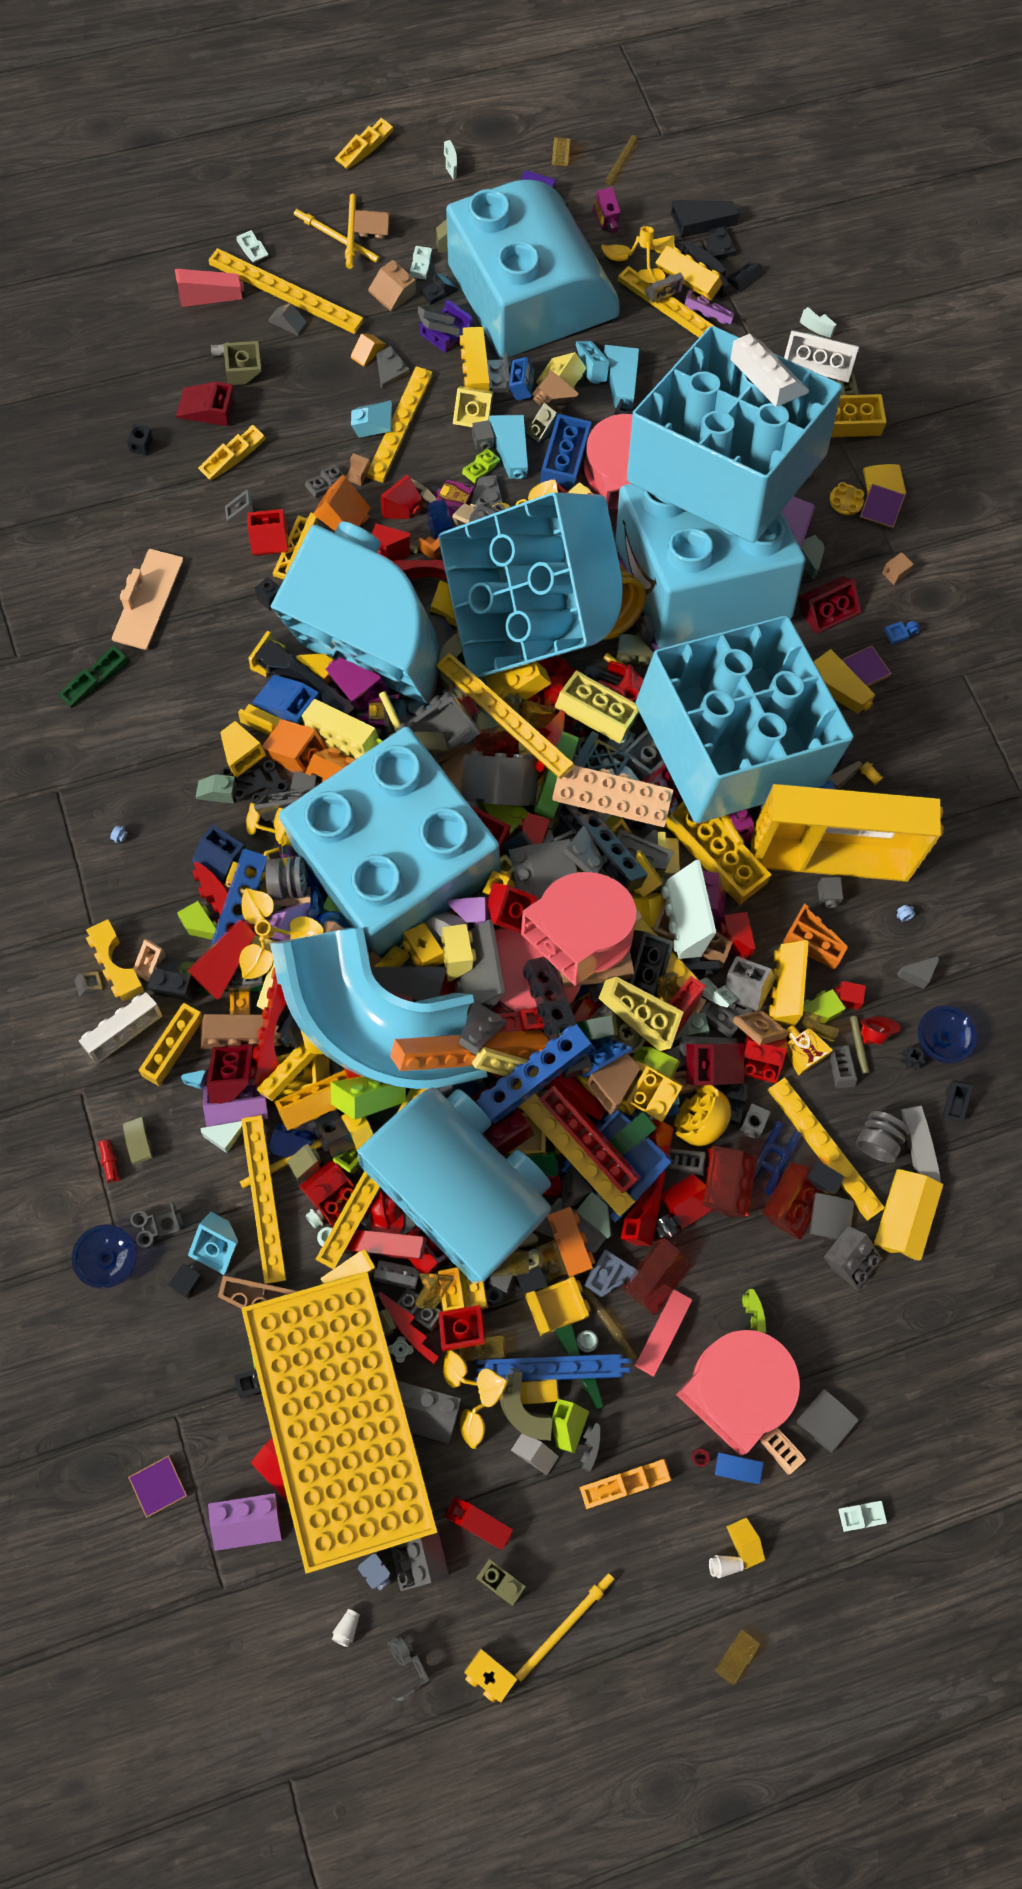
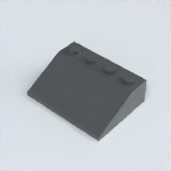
[254,786,316,823]
[509,839,578,902]
[455,919,505,1015]

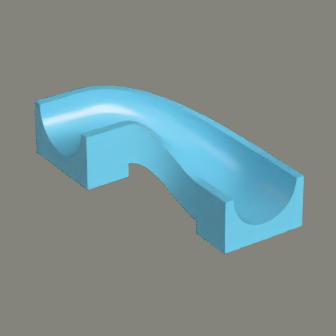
[270,928,487,1089]

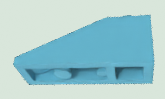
[576,341,609,384]

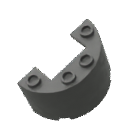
[396,692,481,762]
[462,751,539,806]

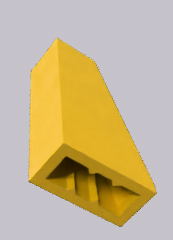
[814,649,875,713]

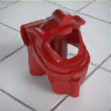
[598,661,643,703]

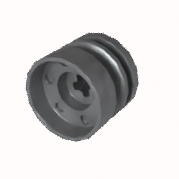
[266,857,308,900]
[856,1111,910,1163]

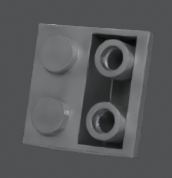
[725,956,776,1012]
[824,1226,882,1290]

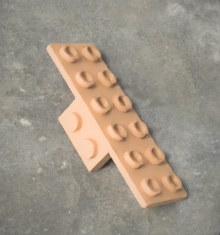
[112,549,183,650]
[552,766,673,827]

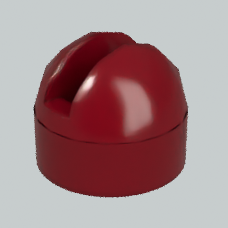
[691,1448,710,1467]

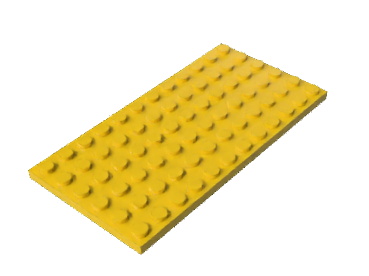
[241,1272,437,1574]

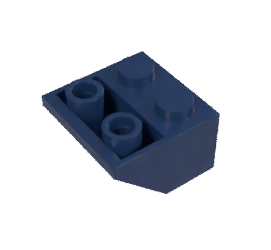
[192,824,245,883]

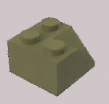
[224,341,261,385]

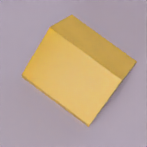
[630,892,665,929]

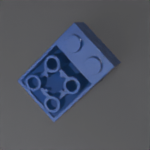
[253,675,320,725]
[580,1038,633,1078]

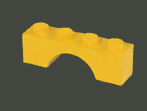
[86,920,145,1002]

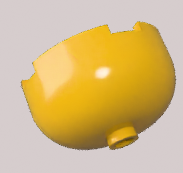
[674,1085,731,1146]

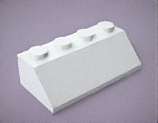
[784,330,859,382]
[731,334,809,407]
[79,992,163,1065]

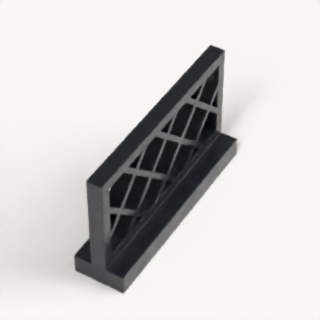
[573,731,630,776]

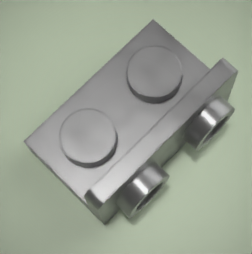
[645,272,684,303]
[487,353,511,393]
[374,1260,419,1290]

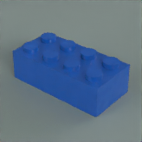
[540,414,591,490]

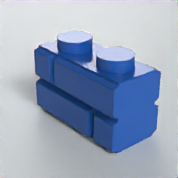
[509,357,535,400]

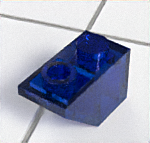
[428,499,452,540]
[268,1123,317,1158]

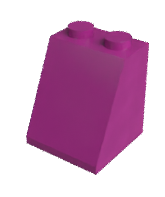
[326,657,389,710]
[702,871,726,927]

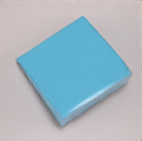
[181,1070,208,1089]

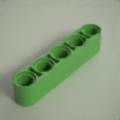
[533,731,579,819]

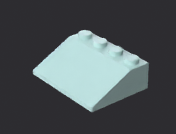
[662,860,716,959]

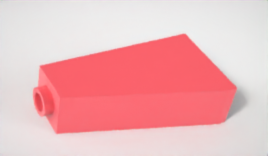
[175,269,244,307]

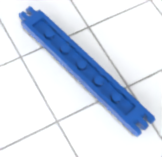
[476,1354,632,1381]

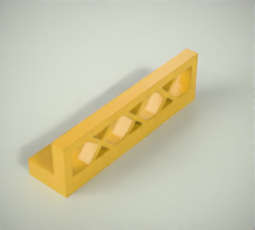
[273,513,318,580]

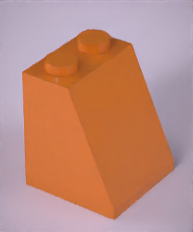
[313,475,370,531]
[262,719,327,774]

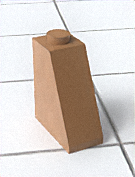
[586,1053,640,1115]

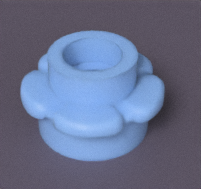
[110,825,127,843]
[897,905,915,922]

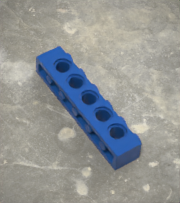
[210,849,268,947]
[476,1024,595,1124]

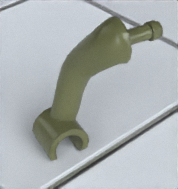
[507,693,525,719]

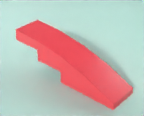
[635,1290,692,1376]

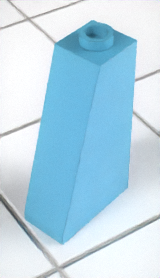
[604,345,639,410]
[489,415,528,479]

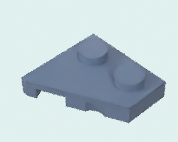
[583,1249,638,1297]

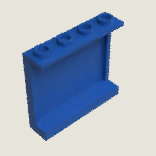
[561,1110,673,1222]

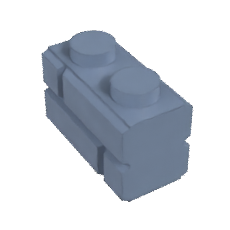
[358,1554,391,1591]

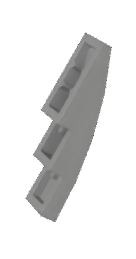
[901,1106,941,1183]

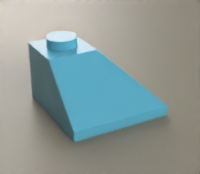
[351,400,392,438]
[188,1212,238,1275]

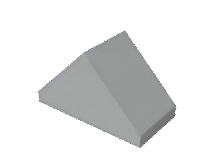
[511,1434,559,1475]

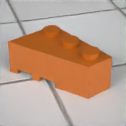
[305,747,355,782]
[783,903,848,970]
[547,1207,595,1277]

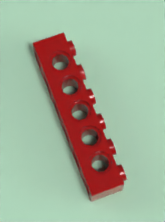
[539,1084,642,1194]

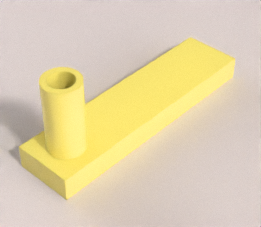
[472,1047,539,1077]

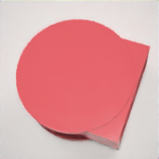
[584,414,633,511]
[521,872,636,986]
[494,928,581,1012]
[676,1330,800,1455]

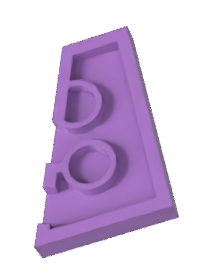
[685,288,734,324]

